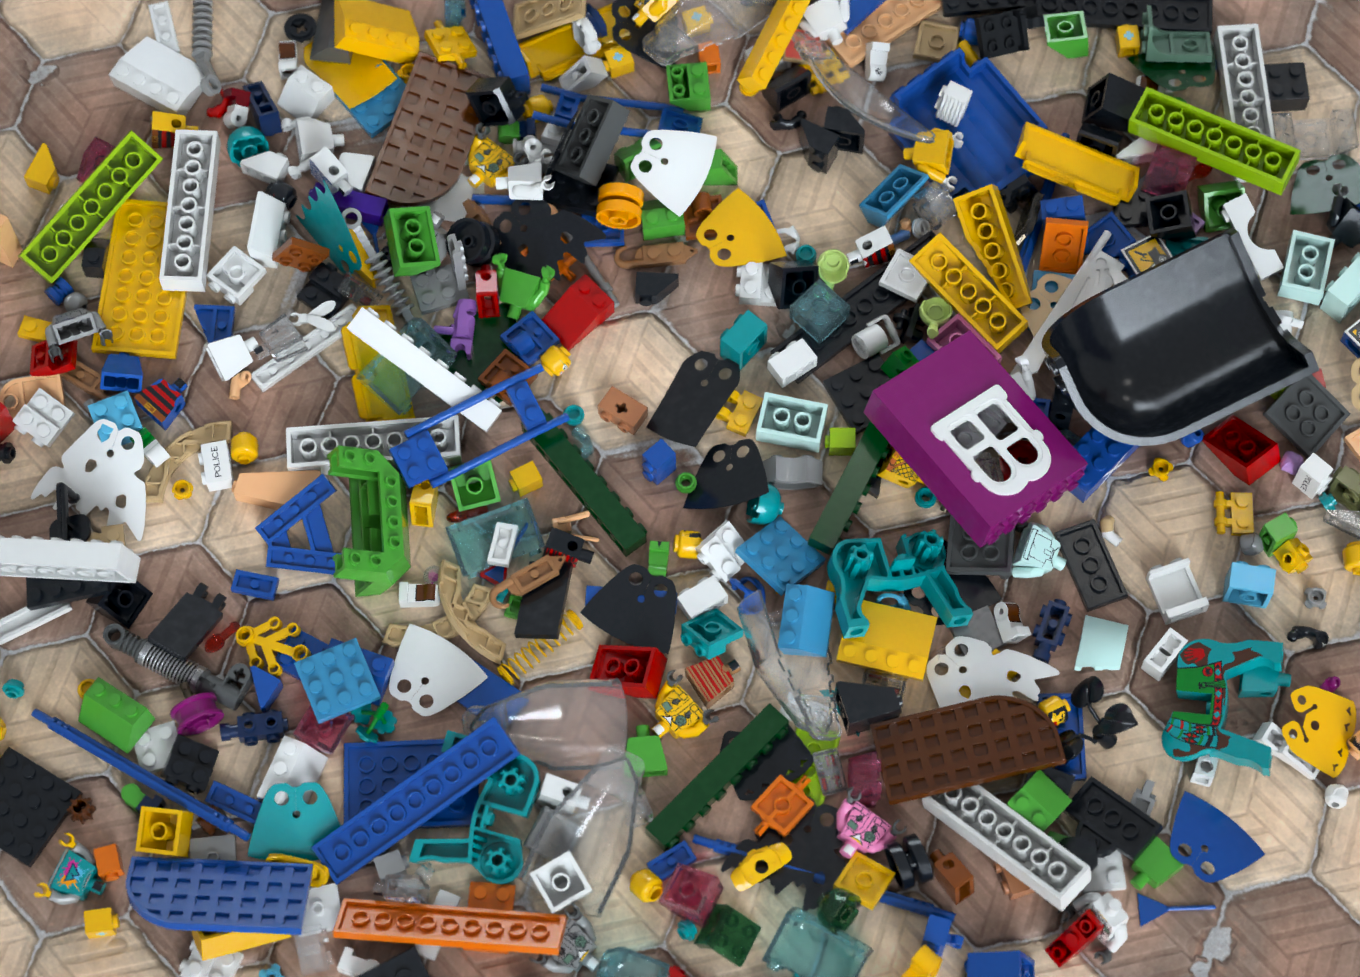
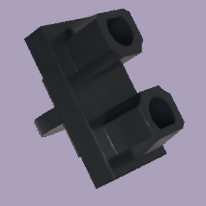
[892,302,926,344]

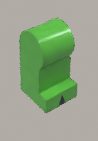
[648,541,670,577]

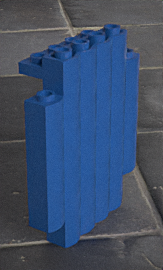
[888,48,1048,205]

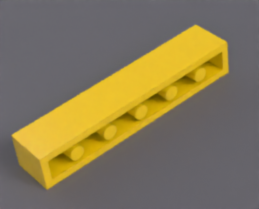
[737,0,811,92]

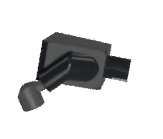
[1326,183,1360,250]

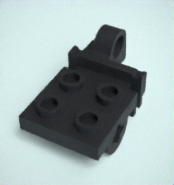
[974,5,1045,59]

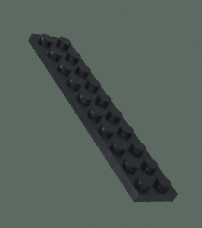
[1024,0,1213,35]
[771,230,936,384]

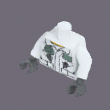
[1058,892,1129,965]

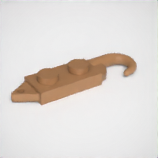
[614,241,698,269]
[61,360,122,400]
[489,554,566,609]

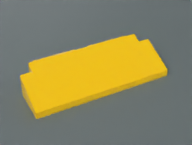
[518,3,640,82]
[1014,121,1140,207]
[341,305,415,422]

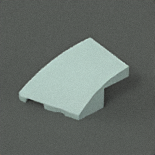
[1074,615,1129,671]

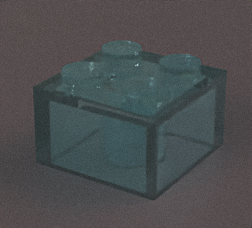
[789,279,850,344]

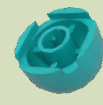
[226,126,269,167]
[746,484,784,525]

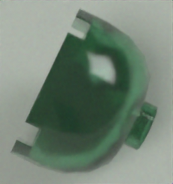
[817,887,861,935]

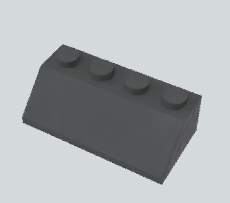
[310,0,353,64]
[554,94,630,186]

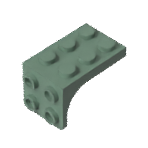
[1140,5,1213,63]

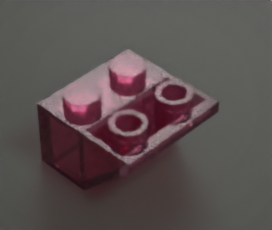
[847,752,882,808]

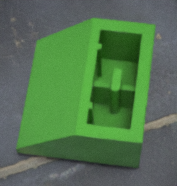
[666,62,711,111]

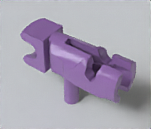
[434,299,477,360]

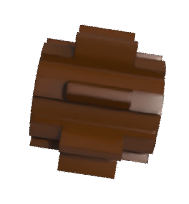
[67,795,97,825]

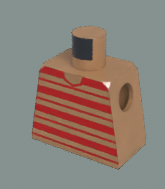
[685,656,741,709]

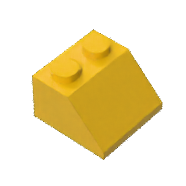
[135,806,194,857]

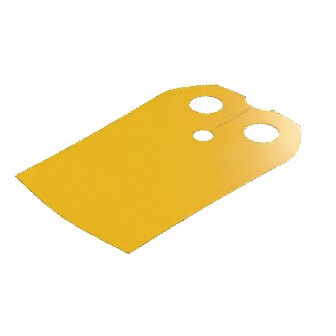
[303,41,397,109]

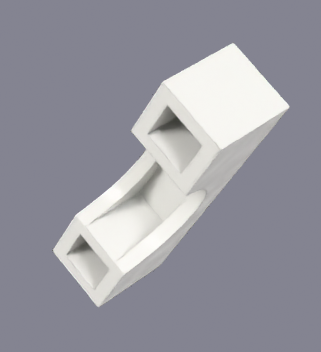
[1221,193,1284,281]

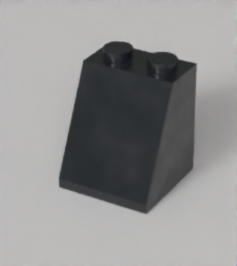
[1081,73,1145,133]
[834,681,903,736]

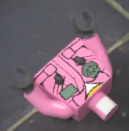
[836,786,907,859]

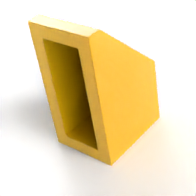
[24,143,59,195]

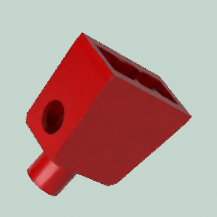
[475,265,500,318]

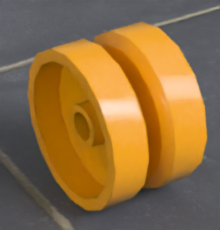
[596,182,644,229]

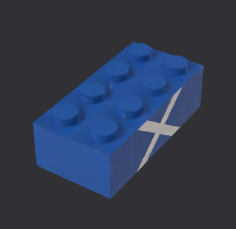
[1071,427,1139,503]

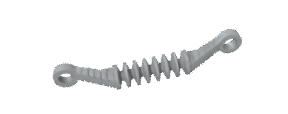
[192,0,221,96]
[342,208,437,357]

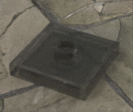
[1014,192,1044,246]

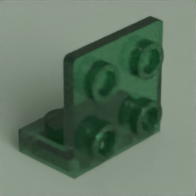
[694,904,761,967]

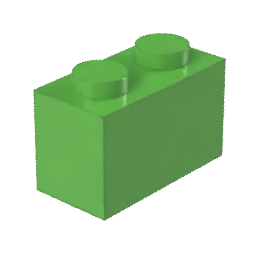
[1259,512,1298,557]

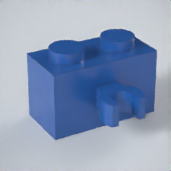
[920,914,964,957]

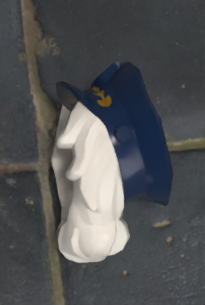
[572,3,608,55]

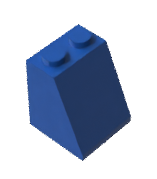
[1040,195,1090,255]
[964,950,1035,977]

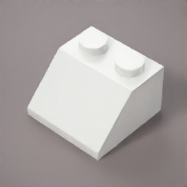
[277,65,335,119]
[530,850,593,914]

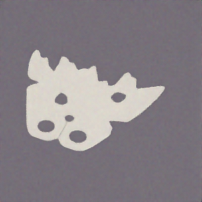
[31,419,146,541]
[926,636,1060,708]

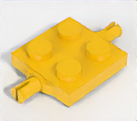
[424,20,477,69]

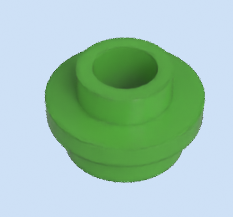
[675,472,697,494]

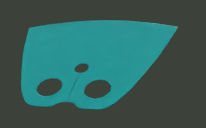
[247,782,341,861]

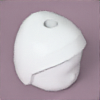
[1324,784,1349,809]

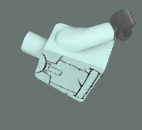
[999,521,1066,580]

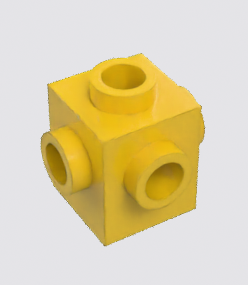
[1273,538,1313,574]

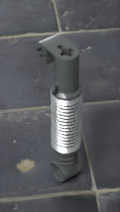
[103,623,253,711]

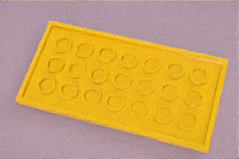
[91,199,187,359]

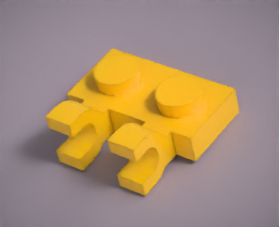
[715,390,763,437]

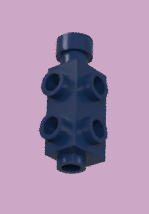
[1032,599,1073,664]
[220,709,289,746]

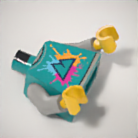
[34,833,106,905]

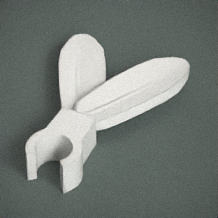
[290,300,336,332]

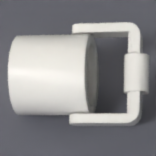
[851,315,900,359]

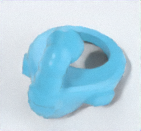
[875,593,911,611]

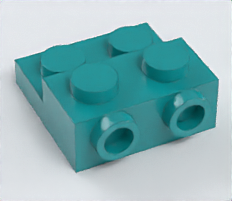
[681,608,743,660]

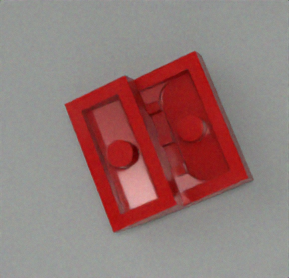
[30,340,78,376]

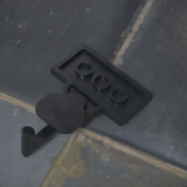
[26,482,111,611]
[1045,776,1163,903]

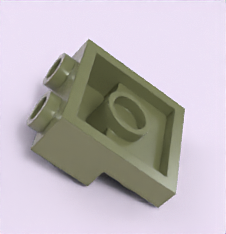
[1327,465,1360,517]

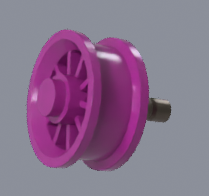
[170,682,224,737]

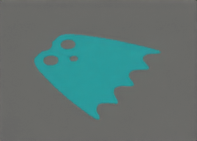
[296,180,362,277]

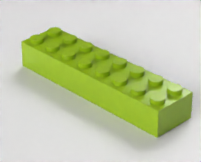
[1128,87,1301,195]
[18,130,163,284]

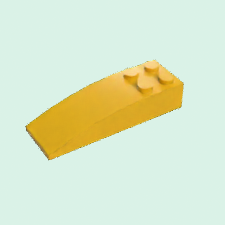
[909,233,1028,354]

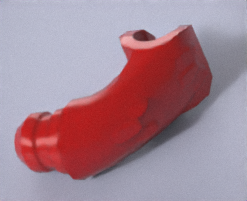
[207,87,232,118]

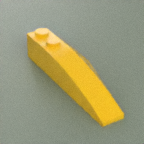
[953,184,1032,309]

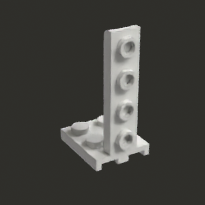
[0,603,73,645]

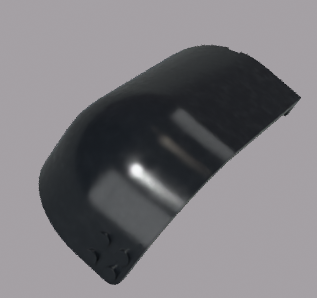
[1041,228,1320,446]

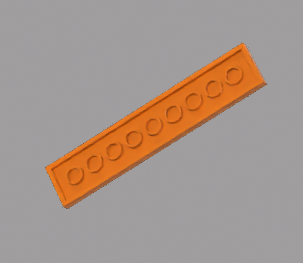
[333,898,567,955]

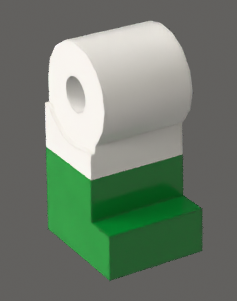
[130,427,170,468]

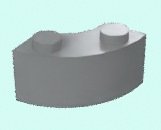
[762,455,823,490]

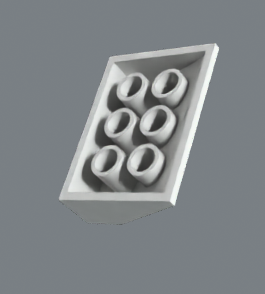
[108,36,205,116]

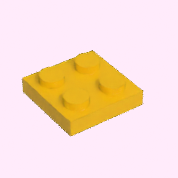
[833,851,895,911]

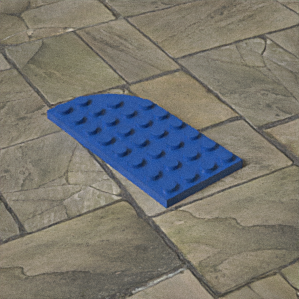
[126,856,313,935]

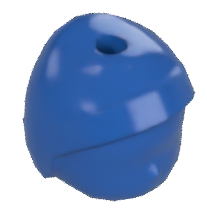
[1180,429,1204,448]

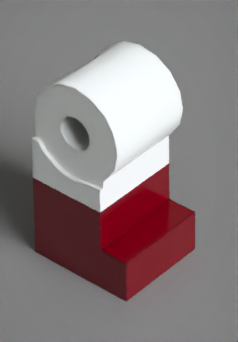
[223,87,251,129]

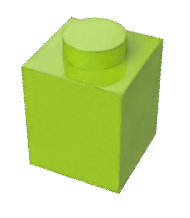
[825,428,856,456]

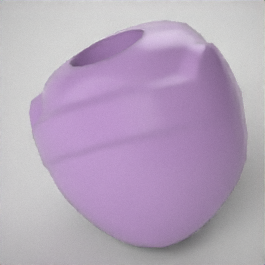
[1280,451,1304,476]

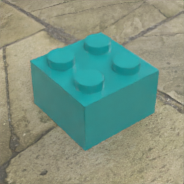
[720,310,768,371]

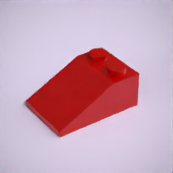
[542,274,615,351]
[1202,415,1281,486]
[588,645,668,699]

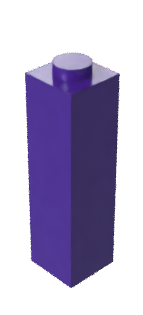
[308,182,389,227]

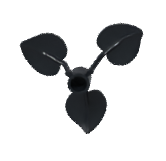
[1054,676,1138,767]

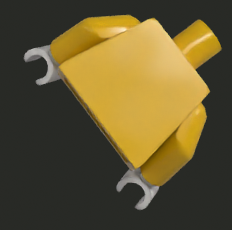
[903,128,964,192]

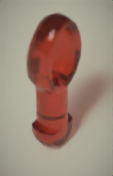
[1176,163,1213,187]
[446,505,488,523]
[205,621,240,653]

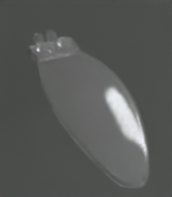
[792,31,936,144]

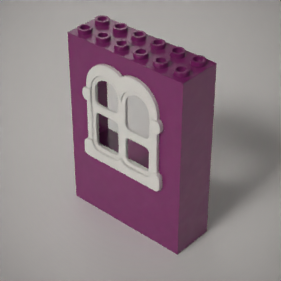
[863,330,1088,548]

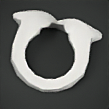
[776,226,800,255]

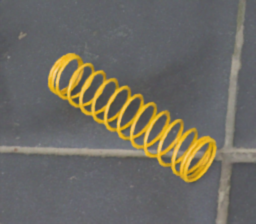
[497,609,583,686]

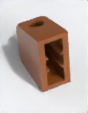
[929,849,974,905]

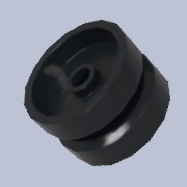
[446,217,500,267]
[884,833,933,891]

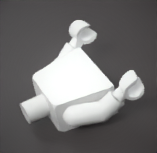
[798,0,850,46]
[281,117,344,180]
[496,148,555,200]
[987,355,1036,423]

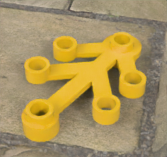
[236,616,311,677]

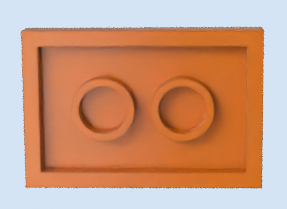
[1038,217,1089,275]
[463,881,516,954]

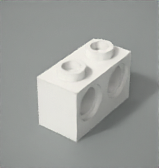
[1141,627,1188,682]

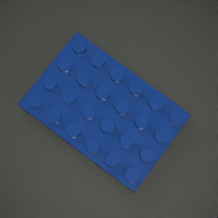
[344,739,479,829]

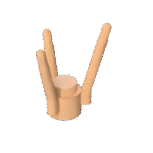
[552,510,600,542]

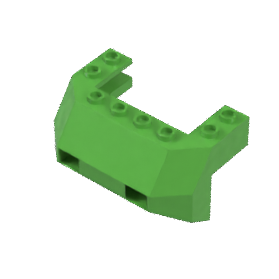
[327,445,411,597]

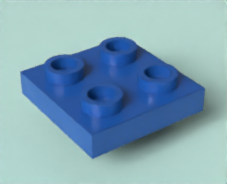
[500,311,560,367]

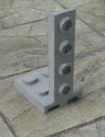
[410,233,470,315]

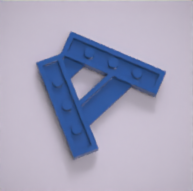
[255,474,342,575]

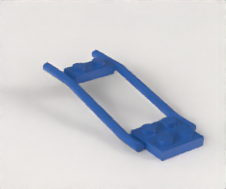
[532,83,703,140]
[389,363,570,489]

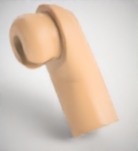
[229,370,252,400]

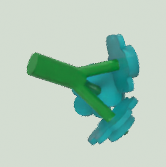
[351,702,397,743]

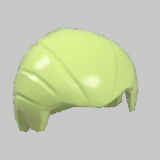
[817,249,850,300]
[919,297,953,339]

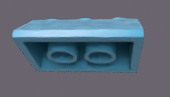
[859,164,929,227]
[777,584,835,658]

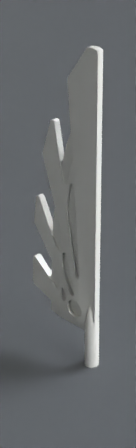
[1009,230,1127,376]

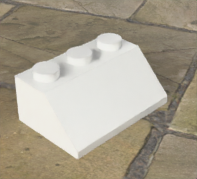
[247,191,290,269]
[256,735,328,818]

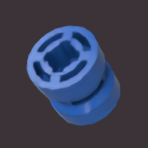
[44,277,74,306]

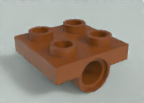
[683,192,722,241]
[272,237,330,272]
[478,348,538,407]

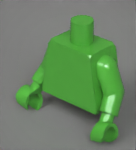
[492,253,555,321]

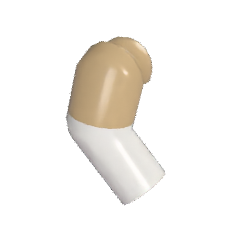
[1100,515,1123,547]

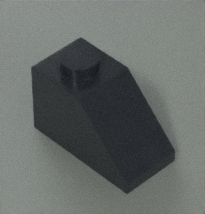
[81,238,110,278]
[635,272,679,306]

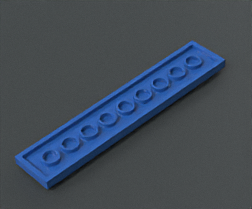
[311,717,521,885]

